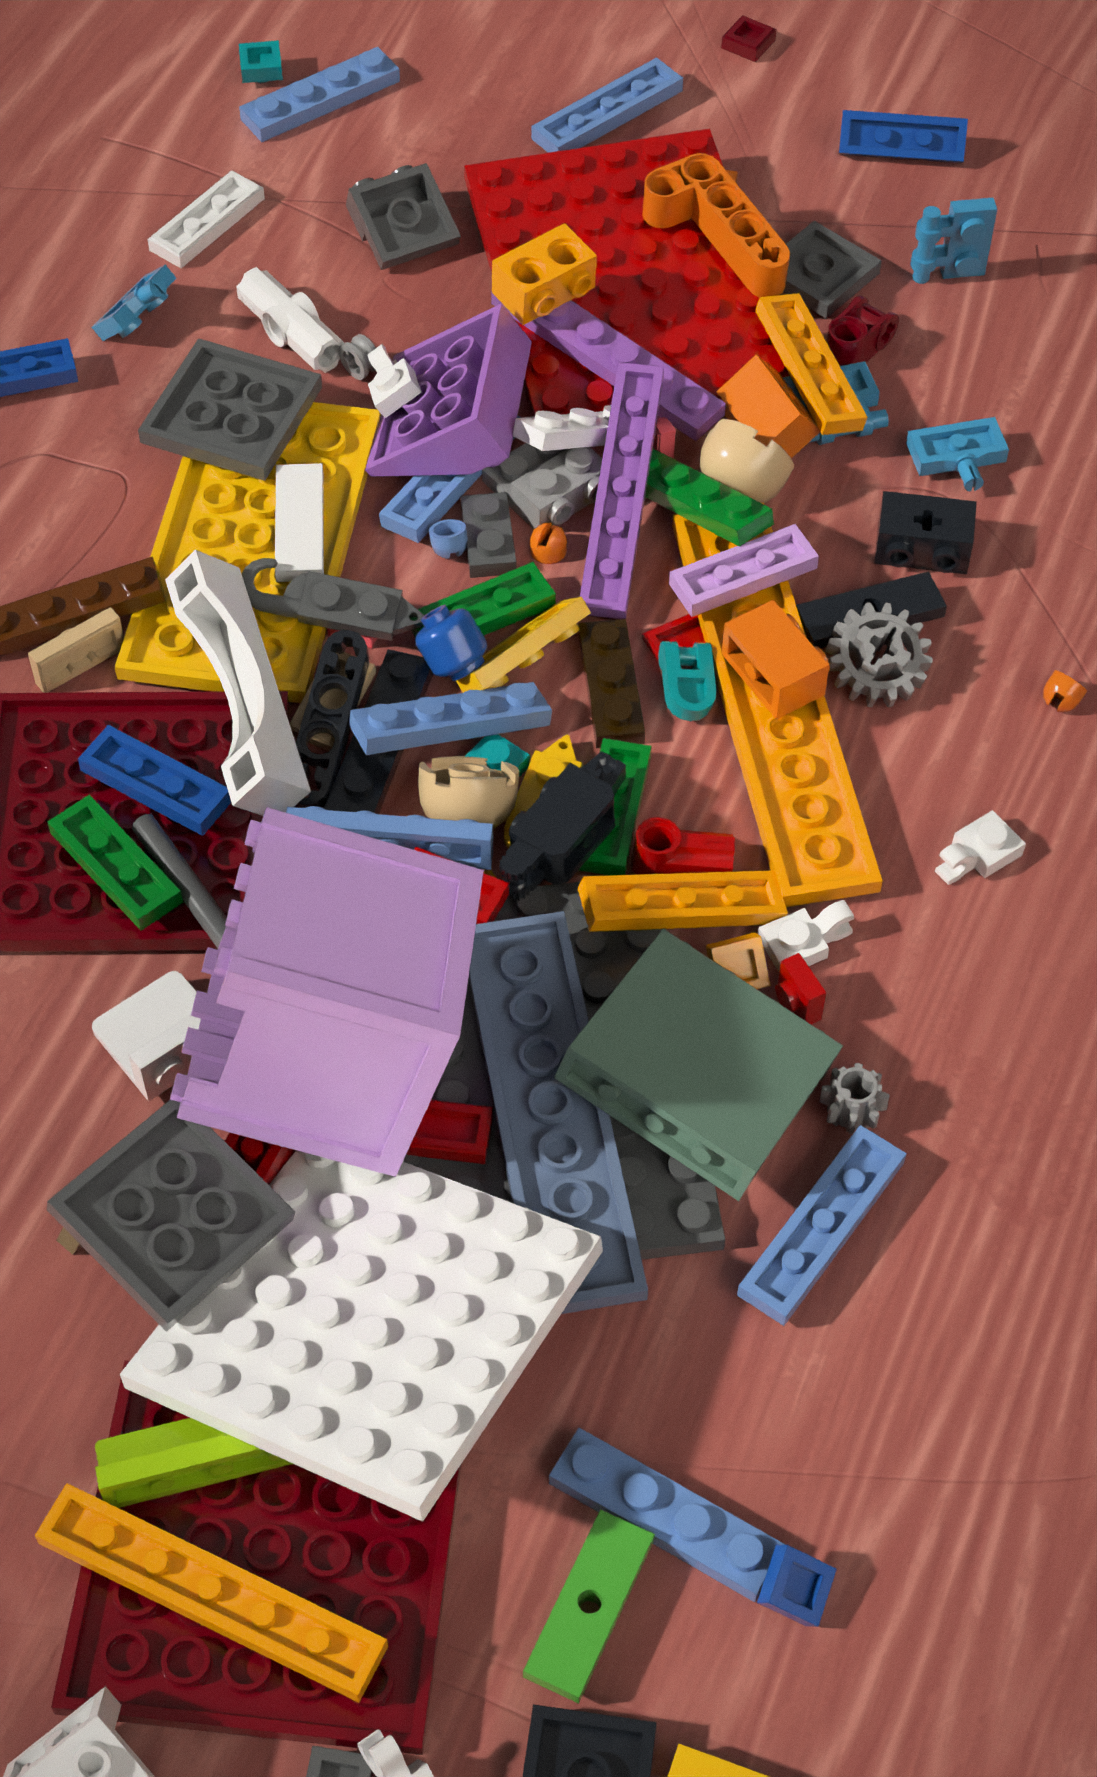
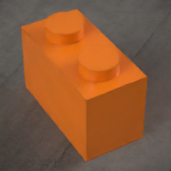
[717,354,820,458]
[722,600,830,720]

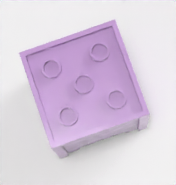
[170,807,484,1177]

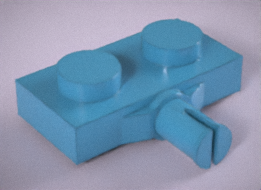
[91,264,177,341]
[906,417,1009,492]

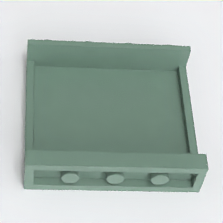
[554,929,843,1201]

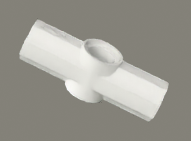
[236,267,344,373]

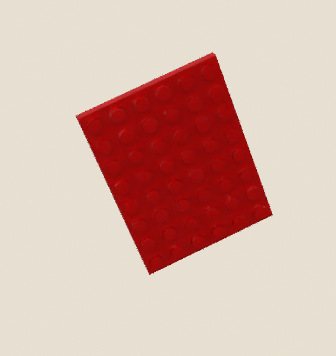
[464,128,790,417]

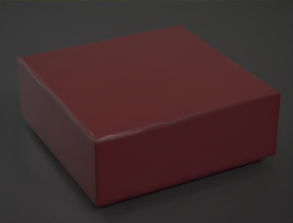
[721,15,777,62]

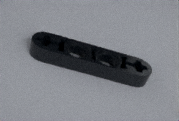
[294,630,370,809]

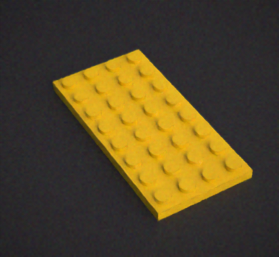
[115,402,381,703]

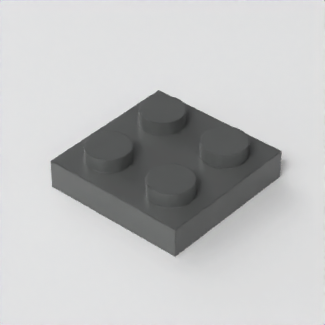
[783,221,882,318]

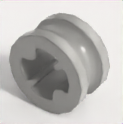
[338,334,376,380]

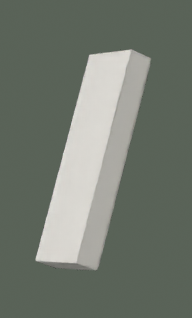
[147,170,265,268]
[275,463,324,582]

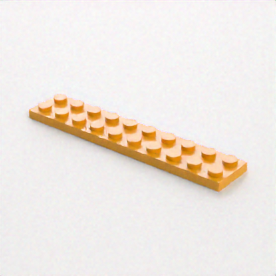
[672,502,883,907]

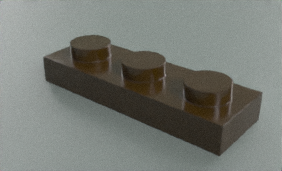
[578,619,645,748]

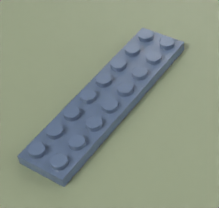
[469,911,648,1314]

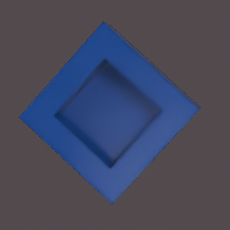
[757,1545,837,1627]

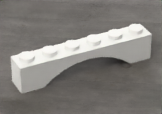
[166,550,311,816]

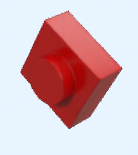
[775,953,827,1025]

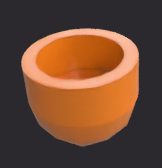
[530,523,567,564]
[1043,670,1087,712]

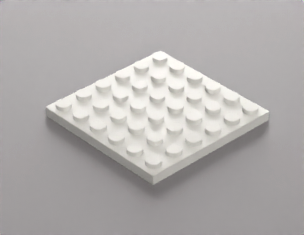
[120,1150,603,1521]

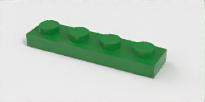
[645,449,774,547]

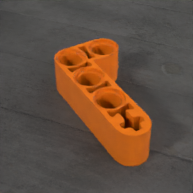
[642,153,790,297]

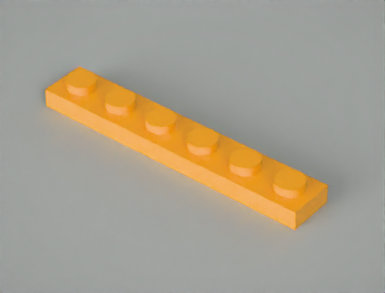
[35,1483,388,1703]

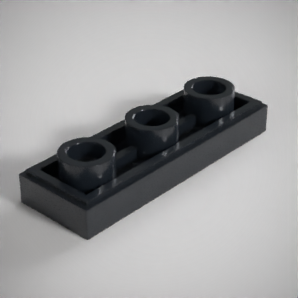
[796,571,947,648]

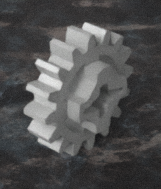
[825,603,933,707]

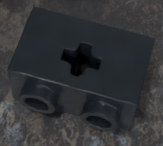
[874,491,977,574]

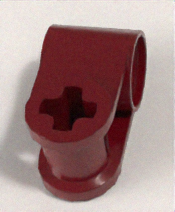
[826,295,899,366]

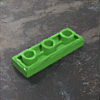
[523,1509,655,1704]

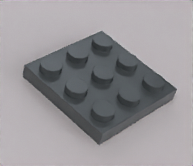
[138,338,322,481]
[47,1100,296,1332]

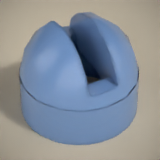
[429,519,468,559]

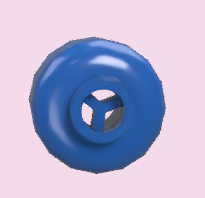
[415,605,487,681]

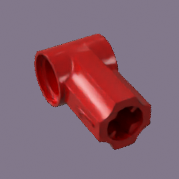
[631,817,735,875]

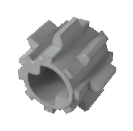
[820,1063,890,1134]

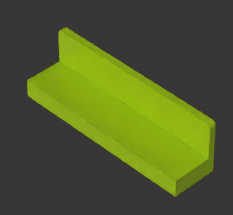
[95,1418,293,1508]

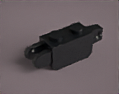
[499,751,626,901]

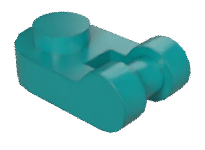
[658,641,716,721]

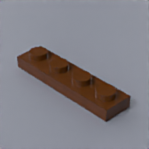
[0,556,166,656]

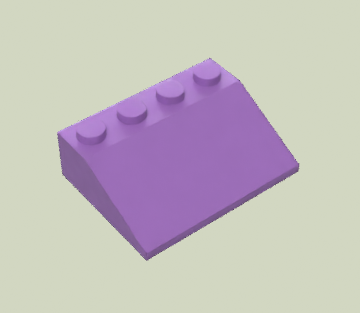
[365,303,532,477]

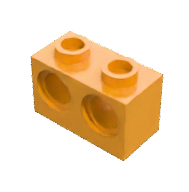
[492,223,597,325]

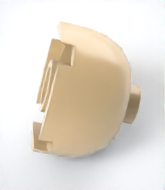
[700,419,794,503]
[418,756,519,829]

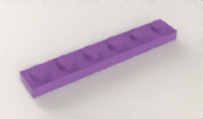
[491,291,726,441]
[580,362,664,619]

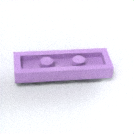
[669,524,819,617]

